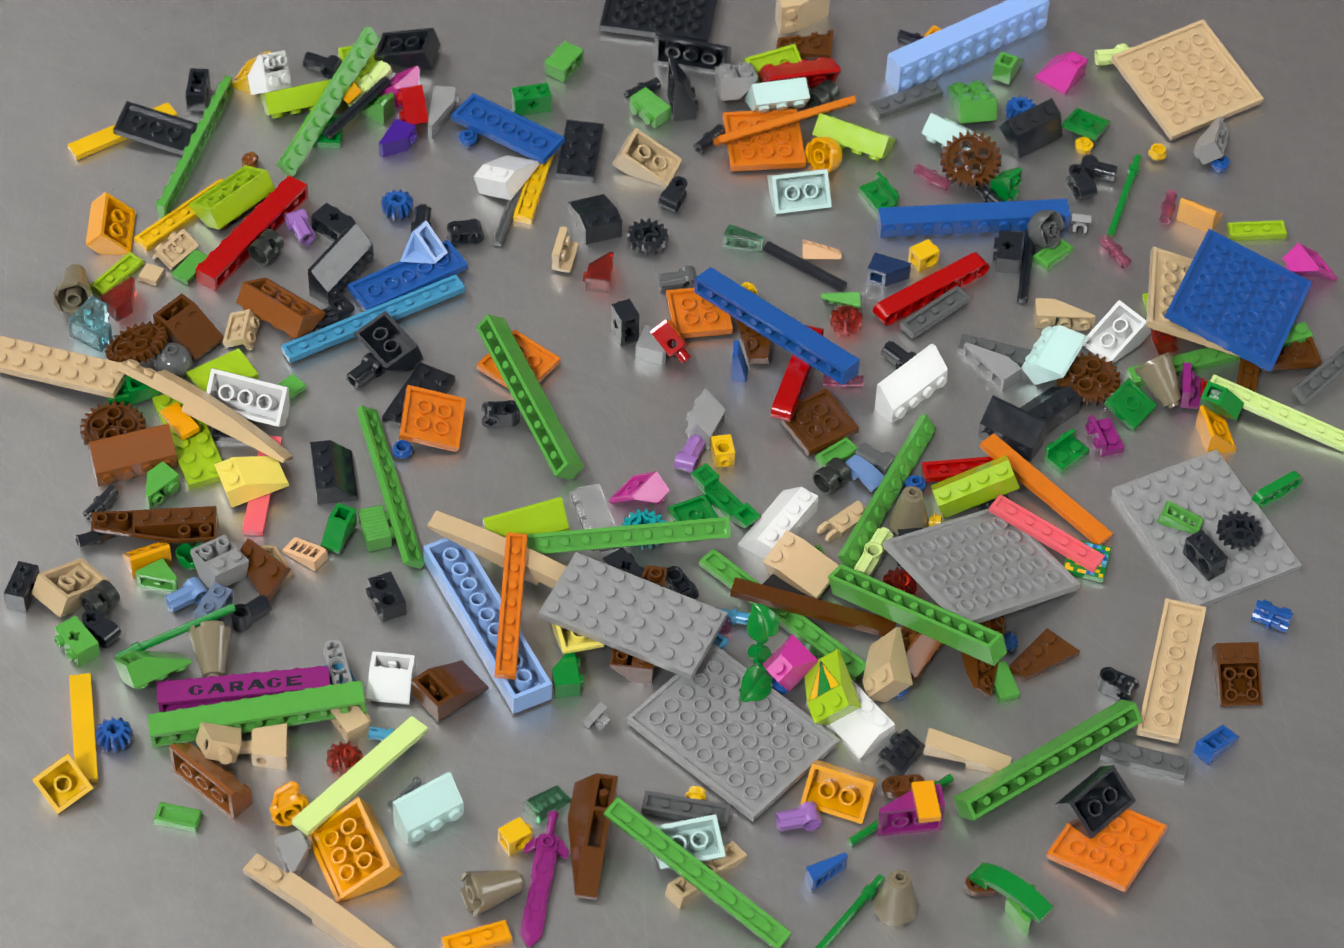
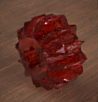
[830,304,863,337]
[882,567,917,595]
[326,740,363,777]

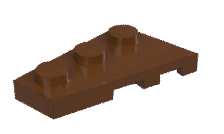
[776,30,834,59]
[735,318,772,364]
[1262,336,1322,371]
[240,538,291,603]
[1009,628,1080,682]

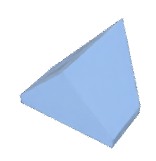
[400,221,448,264]

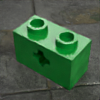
[511,83,552,116]

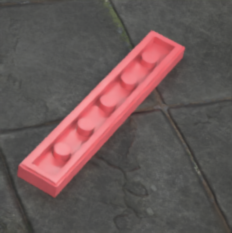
[242,436,282,536]
[989,494,1105,573]

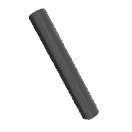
[492,189,522,247]

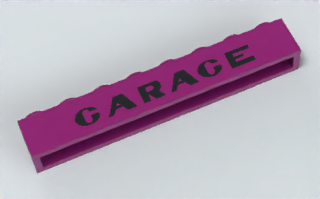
[157,666,330,712]

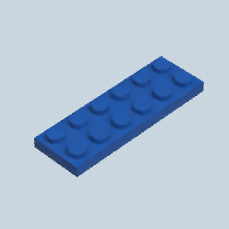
[451,93,565,165]
[347,240,468,311]

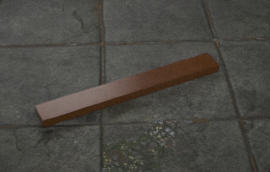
[730,577,896,637]

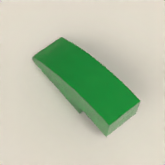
[106,376,161,406]

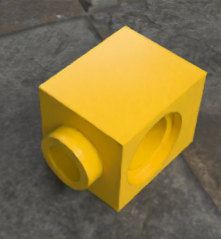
[908,239,940,273]
[710,434,735,468]
[498,817,533,856]

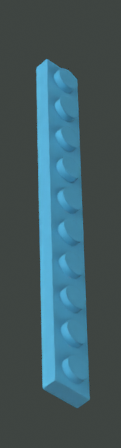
[281,274,465,363]

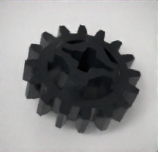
[627,218,668,255]
[1216,510,1262,551]

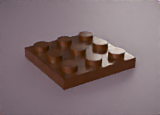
[779,388,859,456]

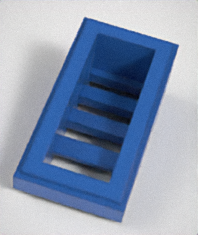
[731,340,748,382]
[1193,725,1239,764]
[805,853,848,891]

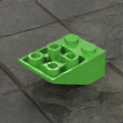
[948,81,997,124]
[114,650,193,689]

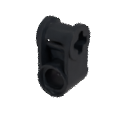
[1066,164,1097,200]
[658,176,688,213]
[447,219,485,247]
[481,400,520,428]
[665,566,699,599]
[81,610,122,648]
[1096,667,1139,701]

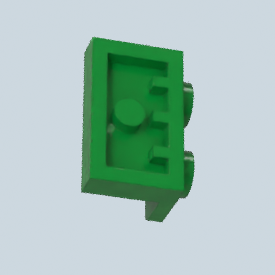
[858,172,900,215]
[1044,428,1090,474]

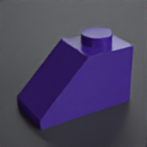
[379,119,418,157]

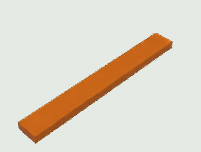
[713,95,856,146]
[979,433,1113,545]
[494,532,528,680]

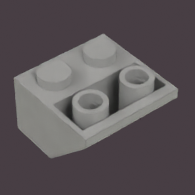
[715,62,758,101]
[685,389,726,450]
[190,535,249,589]

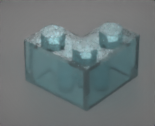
[67,296,113,352]

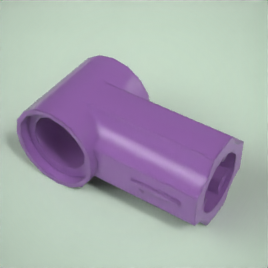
[284,209,316,246]
[674,435,706,473]
[775,802,822,832]

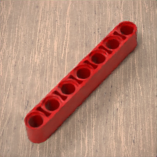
[872,252,990,326]
[770,325,824,422]

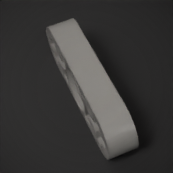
[324,639,352,685]

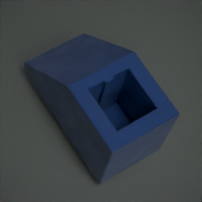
[866,253,912,287]

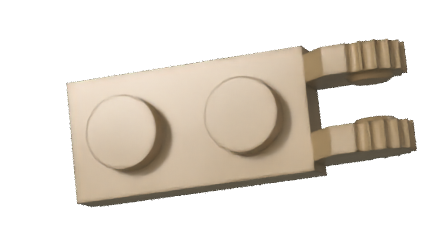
[816,500,866,543]

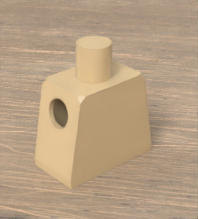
[196,722,241,764]
[239,724,288,770]

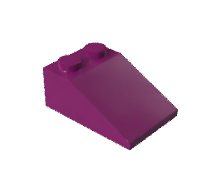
[877,784,945,837]

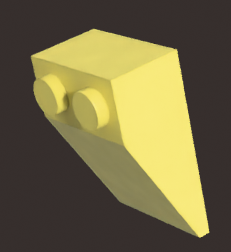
[214,456,289,508]
[551,623,604,654]

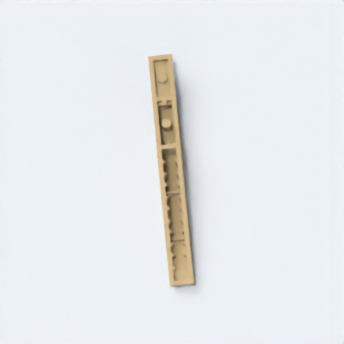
[117,359,293,463]
[427,510,567,589]
[243,853,396,948]

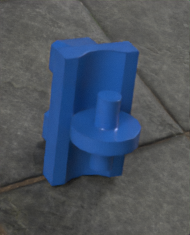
[1251,599,1293,633]

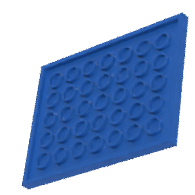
[1164,229,1312,372]

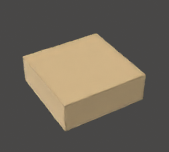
[138,263,165,286]

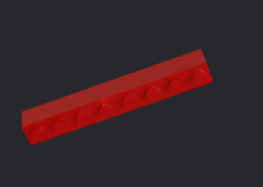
[195,175,308,292]

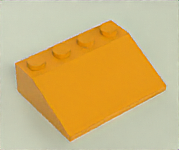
[306,797,403,903]

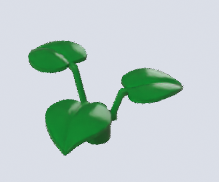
[740,603,818,702]

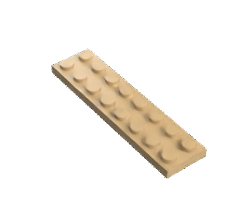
[0,335,128,399]
[1136,598,1207,744]

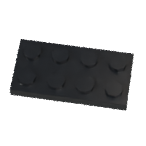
[113,101,198,156]
[556,120,604,183]
[382,362,455,428]

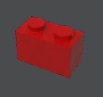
[396,85,429,124]

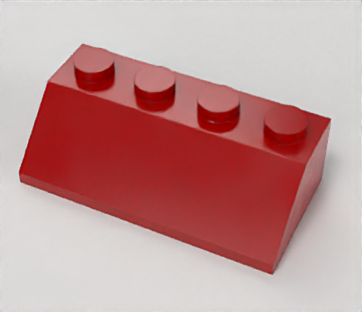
[758,57,841,89]

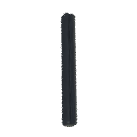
[323,77,391,139]
[1017,230,1034,304]
[764,241,847,292]

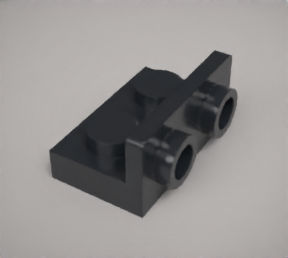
[876,729,925,776]

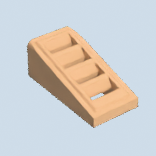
[802,240,841,259]
[282,537,328,571]

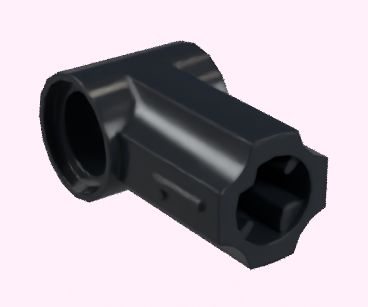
[303,52,342,79]
[1080,155,1118,182]
[411,204,431,233]
[881,341,917,370]
[346,352,386,388]
[231,595,272,632]

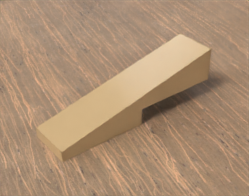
[924,728,1012,774]
[665,841,748,909]

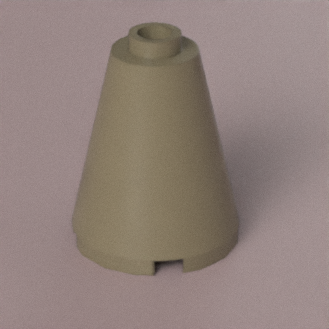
[53,264,93,316]
[1134,352,1181,409]
[888,486,929,535]
[189,621,232,678]
[460,870,525,916]
[874,870,918,927]

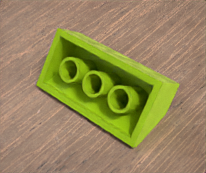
[259,79,331,118]
[812,113,897,161]
[188,165,275,230]
[931,455,1020,519]
[483,497,569,538]

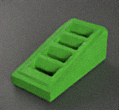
[821,292,862,310]
[1157,500,1204,534]

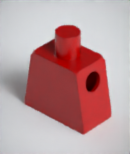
[650,319,691,364]

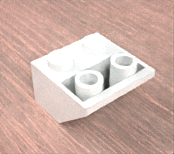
[248,50,292,95]
[367,651,416,705]

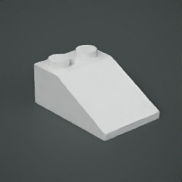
[474,155,539,200]
[1083,300,1153,364]

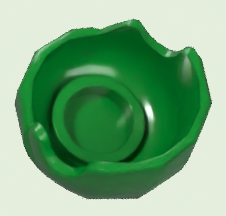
[175,542,201,570]

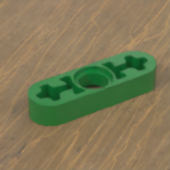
[1252,471,1303,508]

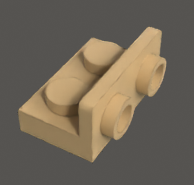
[552,226,579,273]
[152,229,199,270]
[223,309,260,351]

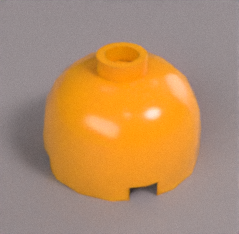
[805,137,843,173]

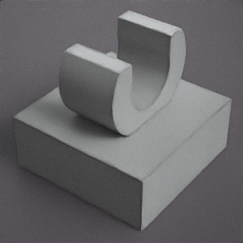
[1070,213,1091,235]
[582,702,610,730]

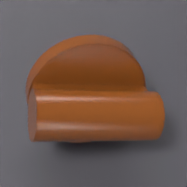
[241,151,258,168]

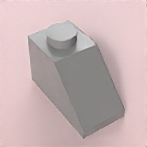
[275,830,311,876]

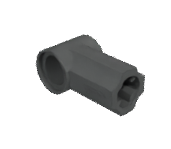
[658,266,697,291]
[855,443,896,476]

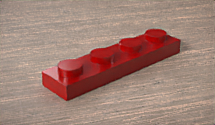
[921,456,994,483]

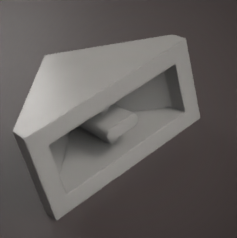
[635,325,666,365]

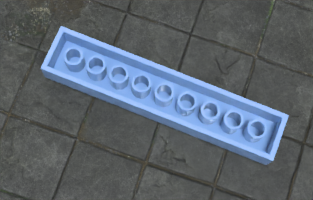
[885,0,1050,93]
[423,538,552,714]

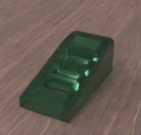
[723,224,764,252]
[523,785,571,824]

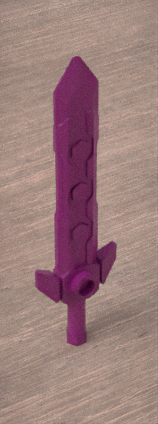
[520,810,569,947]

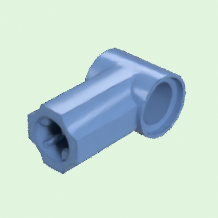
[164,577,208,613]

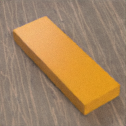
[441,919,512,948]

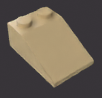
[775,0,830,34]
[612,128,682,187]
[763,530,839,599]
[31,558,110,618]
[862,627,913,703]

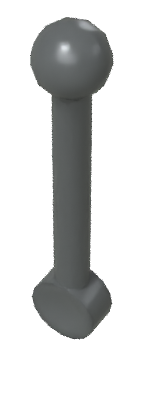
[387,777,421,810]

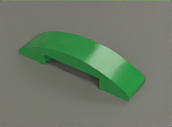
[691,463,761,528]
[969,863,1053,923]

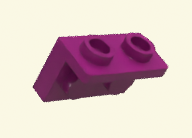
[1180,362,1200,409]
[1085,415,1124,457]

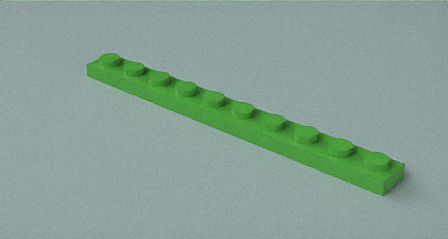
[277,26,381,177]
[156,75,233,219]
[1126,322,1313,386]
[357,406,425,569]
[838,414,936,569]
[527,517,731,554]
[699,549,866,682]
[604,797,791,948]

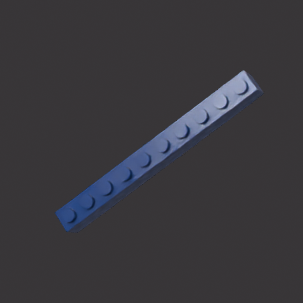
[877,199,1071,238]
[694,267,860,385]

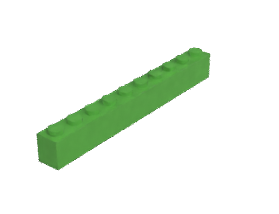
[476,314,584,480]
[828,564,1007,666]
[148,681,367,748]
[953,699,1143,821]

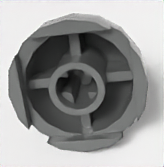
[1027,210,1064,248]
[153,342,193,379]

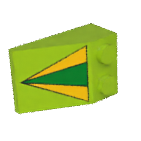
[804,649,862,725]

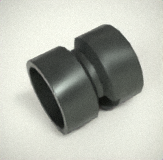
[807,79,840,108]
[248,229,284,265]
[812,457,851,495]
[80,579,120,615]

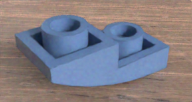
[845,455,884,492]

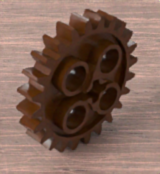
[940,130,1002,189]
[105,321,169,365]
[1056,352,1121,406]
[80,401,146,450]

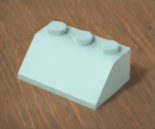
[744,77,810,113]
[922,113,986,150]
[768,169,832,214]
[1021,325,1087,385]
[393,772,464,844]
[655,814,726,870]

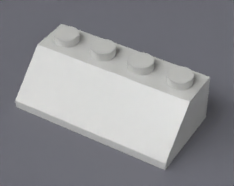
[874,343,948,423]
[206,368,290,427]
[738,487,818,559]
[806,679,895,760]

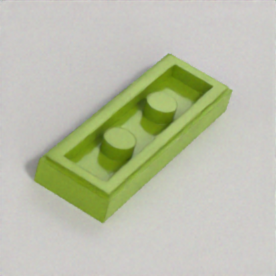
[1227,220,1287,241]
[90,252,145,299]

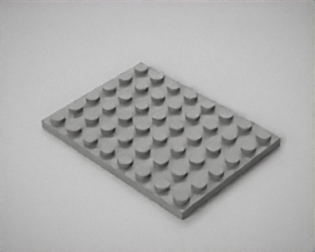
[1111,449,1302,607]
[883,509,1081,624]
[626,643,840,821]

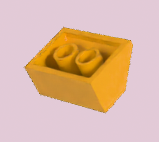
[86,192,136,255]
[800,760,878,824]

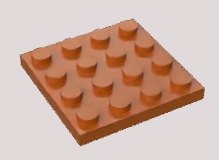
[722,109,806,172]
[1047,809,1167,892]

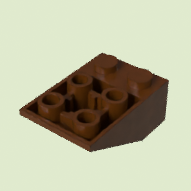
[153,294,224,361]
[1211,642,1263,707]
[411,660,489,722]

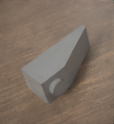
[428,86,460,139]
[1194,116,1230,165]
[962,342,1022,392]

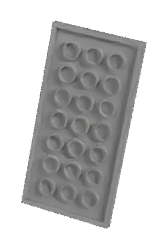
[538,552,727,680]

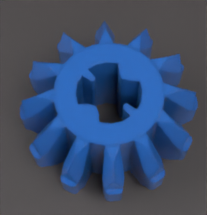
[1005,95,1036,119]
[381,189,413,221]
[95,716,133,753]

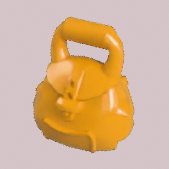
[270,781,309,827]

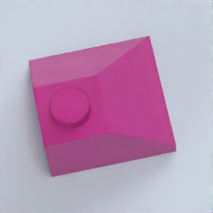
[1034,51,1088,95]
[378,66,420,108]
[1282,242,1338,281]
[609,471,670,505]
[763,634,819,691]

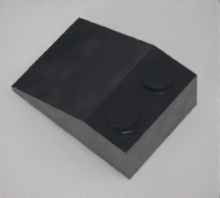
[374,28,441,70]
[667,55,699,121]
[568,194,622,245]

